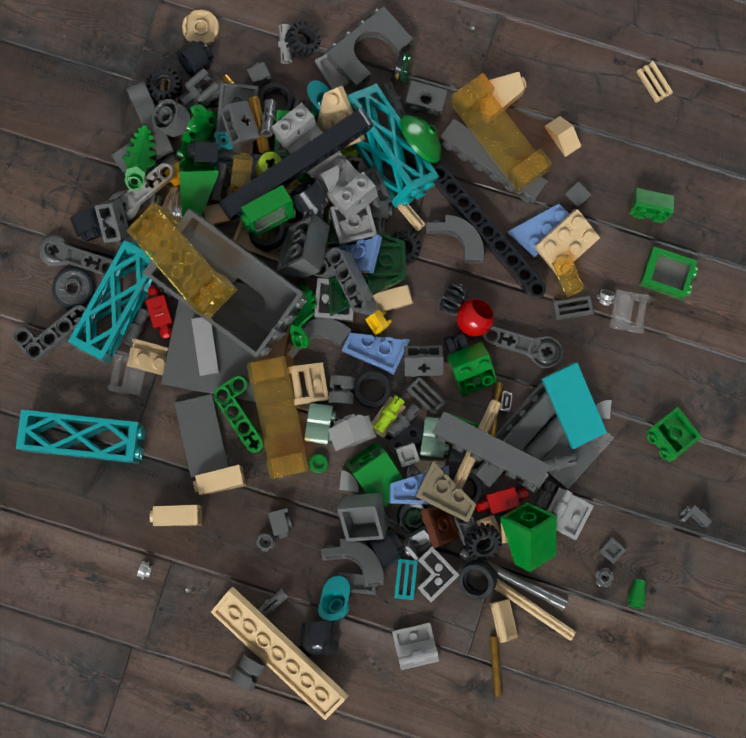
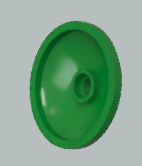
[399,115,442,163]

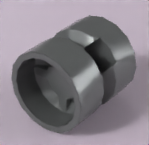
[328,375,355,405]
[231,654,266,691]

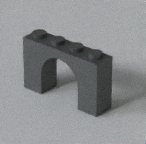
[327,7,413,91]

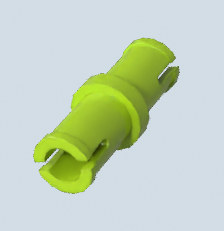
[373,395,404,434]

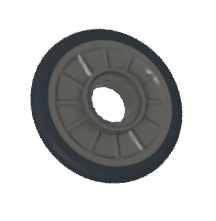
[52,268,94,309]

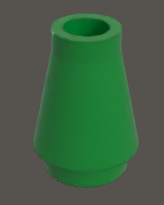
[627,579,646,609]

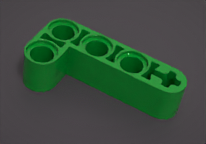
[213,375,264,453]

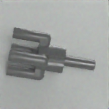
[179,68,220,112]

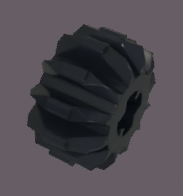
[439,282,468,316]

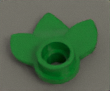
[186,105,218,140]

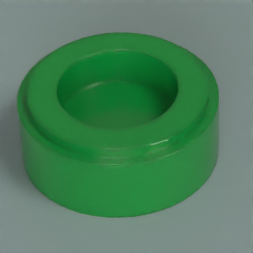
[309,454,328,473]

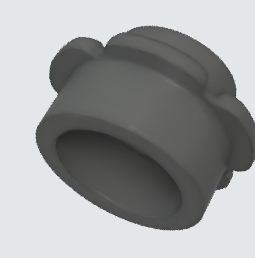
[256,533,275,552]
[595,568,614,587]

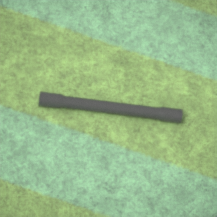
[459,547,568,611]

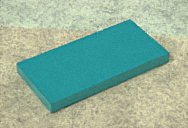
[541,362,607,449]

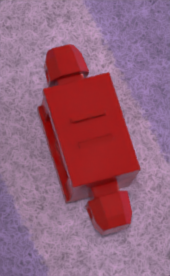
[145,286,174,339]
[476,487,529,514]

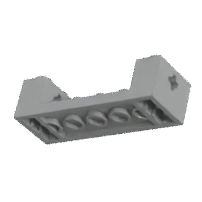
[272,103,378,220]

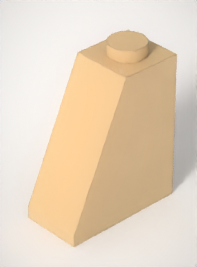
[475,72,526,124]
[193,465,247,496]
[150,505,202,526]

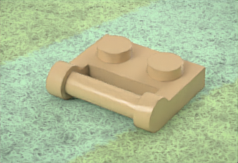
[288,362,329,406]

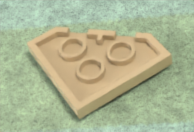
[316,86,365,148]

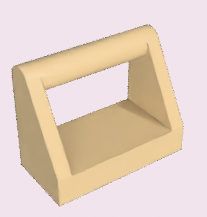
[490,599,518,643]

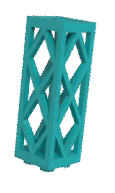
[347,84,439,208]
[68,240,157,365]
[16,410,146,464]

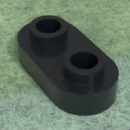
[389,424,423,456]

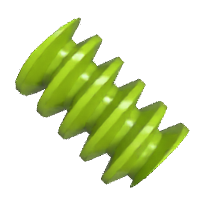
[255,152,282,176]

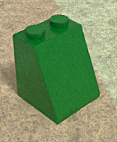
[178,165,219,218]
[345,441,403,508]
[501,502,557,572]

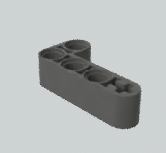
[126,81,174,160]
[316,248,377,315]
[13,305,91,362]

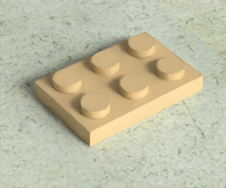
[533,209,600,275]

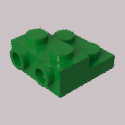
[645,407,702,462]

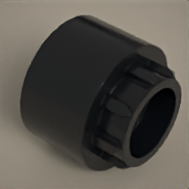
[176,40,214,77]
[289,177,328,216]
[70,207,102,242]
[366,530,404,569]

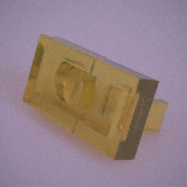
[552,255,585,297]

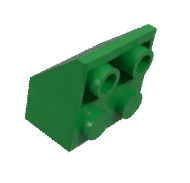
[629,188,674,223]
[446,341,497,397]

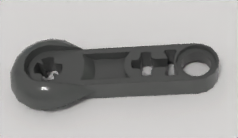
[38,235,113,276]
[483,326,563,368]

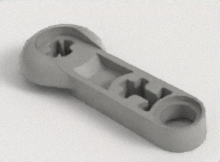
[109,163,176,222]

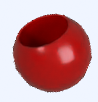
[456,299,494,337]

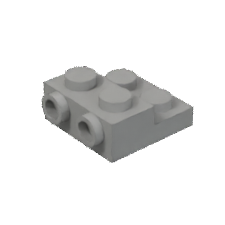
[330,204,377,245]

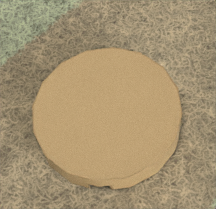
[182,9,220,46]

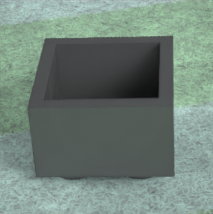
[337,493,389,542]

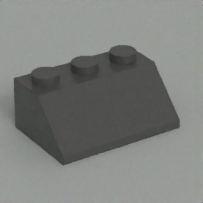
[276,215,330,278]

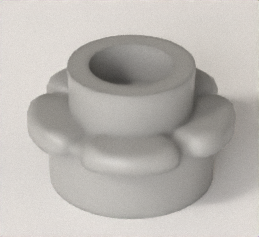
[597,289,615,306]
[137,561,153,580]

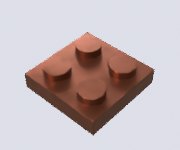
[420,506,460,548]

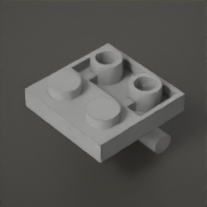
[547,488,594,540]
[392,622,439,670]

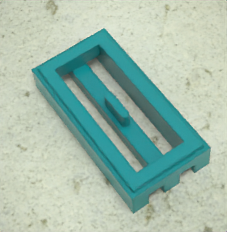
[394,559,418,600]

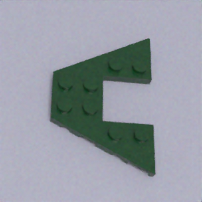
[328,210,406,316]

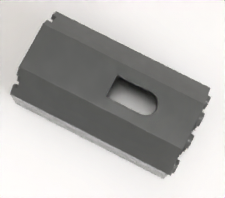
[143,209,308,358]

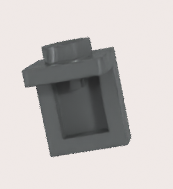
[678,505,712,527]
[404,526,432,560]

